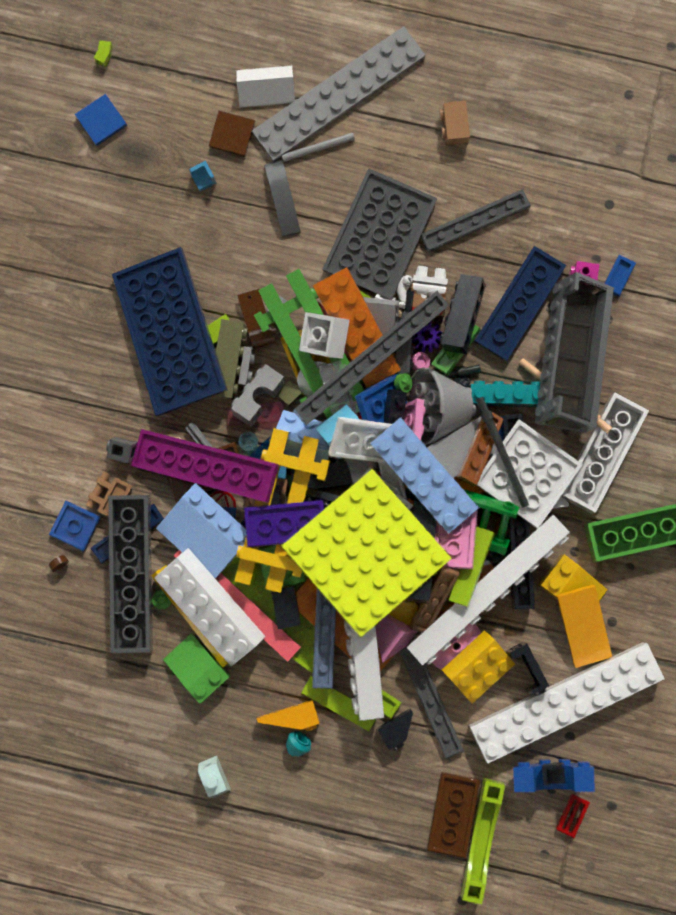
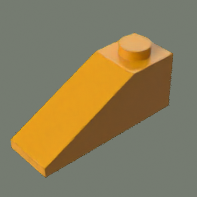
[256,700,320,731]

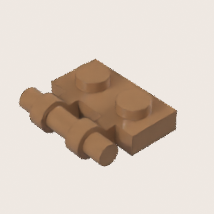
[86,471,133,517]

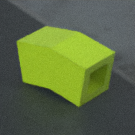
[94,40,113,67]

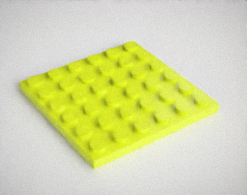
[282,469,451,638]

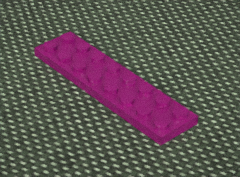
[131,429,279,503]

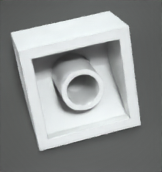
[299,312,349,358]

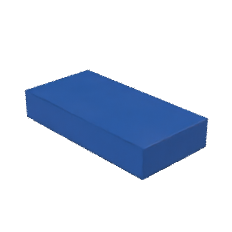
[604,255,636,297]

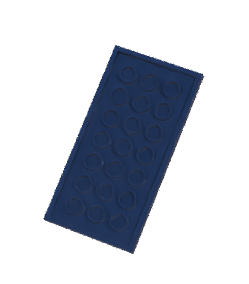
[112,247,228,416]

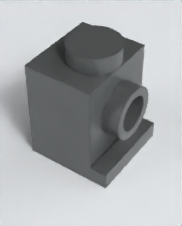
[106,437,137,463]

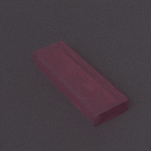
[227,402,284,427]

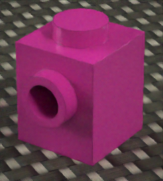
[569,261,600,287]

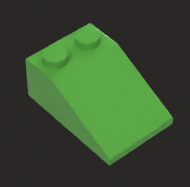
[163,633,231,704]

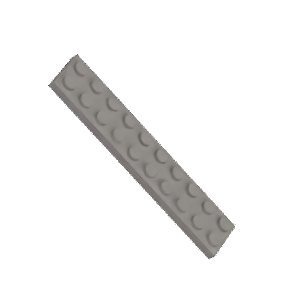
[252,26,426,162]

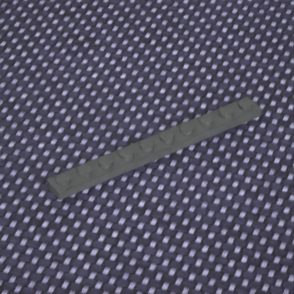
[293,291,449,426]

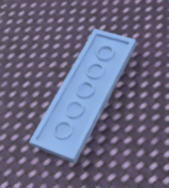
[370,417,478,534]

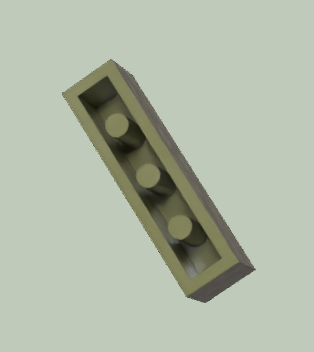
[212,319,248,400]

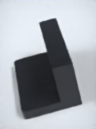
[271,586,301,629]

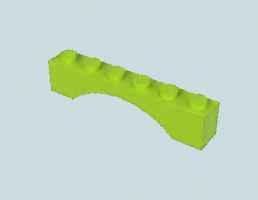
[461,778,505,904]

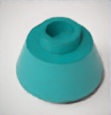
[286,731,311,757]

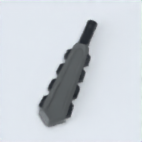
[394,290,415,374]

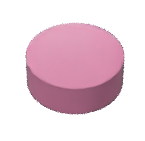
[411,352,430,371]

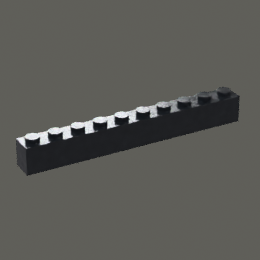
[502,414,535,610]

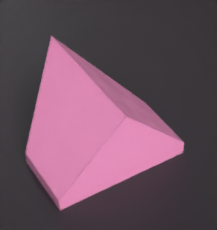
[375,615,417,662]

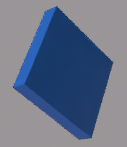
[75,94,127,146]
[49,500,101,551]

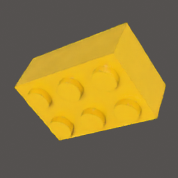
[441,630,515,704]

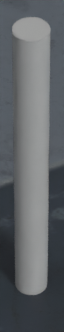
[282,132,355,162]

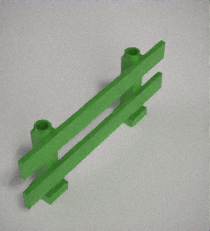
[254,269,364,419]

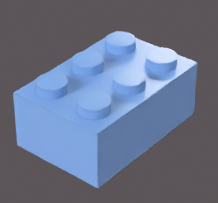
[276,410,330,463]

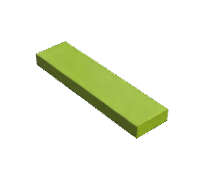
[449,527,495,607]
[301,676,376,731]

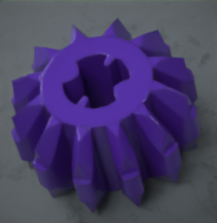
[412,321,442,353]

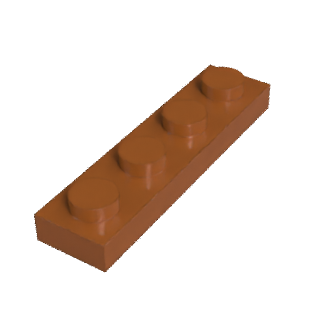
[457,410,503,487]

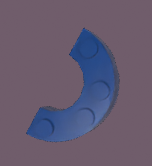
[513,759,595,792]

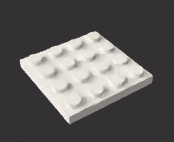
[477,420,583,529]

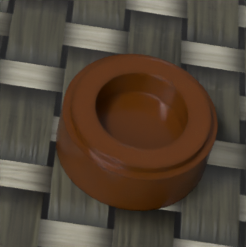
[49,555,69,572]

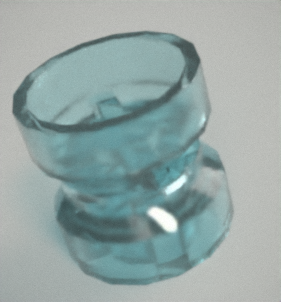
[239,432,259,453]

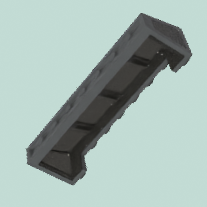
[535,272,614,433]

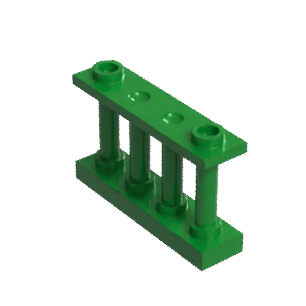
[463,489,520,555]

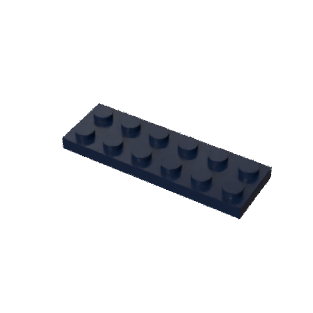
[474,246,566,362]

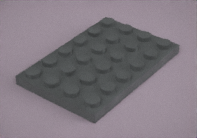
[322,168,437,300]

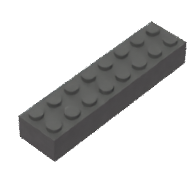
[108,495,153,653]

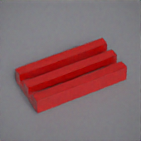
[556,793,590,838]

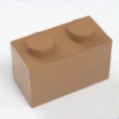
[439,100,470,145]

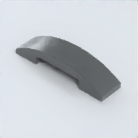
[264,161,301,237]

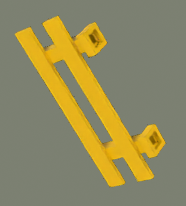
[235,428,330,593]

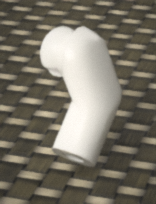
[396,275,413,303]

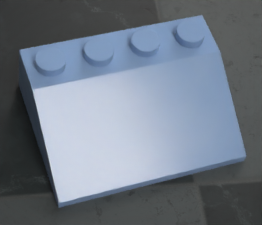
[156,483,246,579]

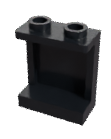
[505,642,550,696]

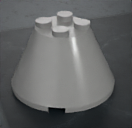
[407,368,476,446]

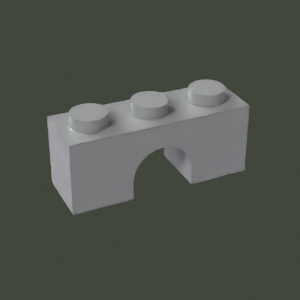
[231,364,285,427]

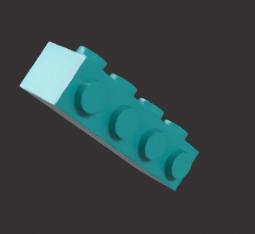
[470,381,541,407]

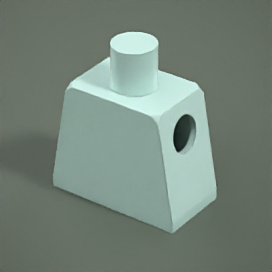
[198,756,231,798]

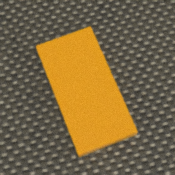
[556,584,612,668]

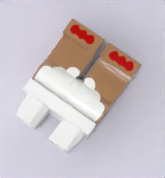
[411,266,448,319]

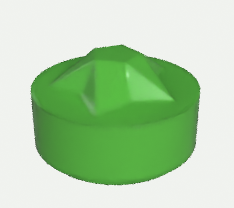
[394,373,412,393]
[152,590,172,609]

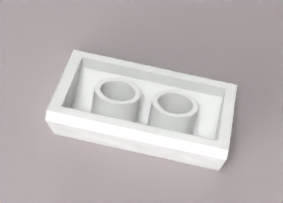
[236,66,295,108]

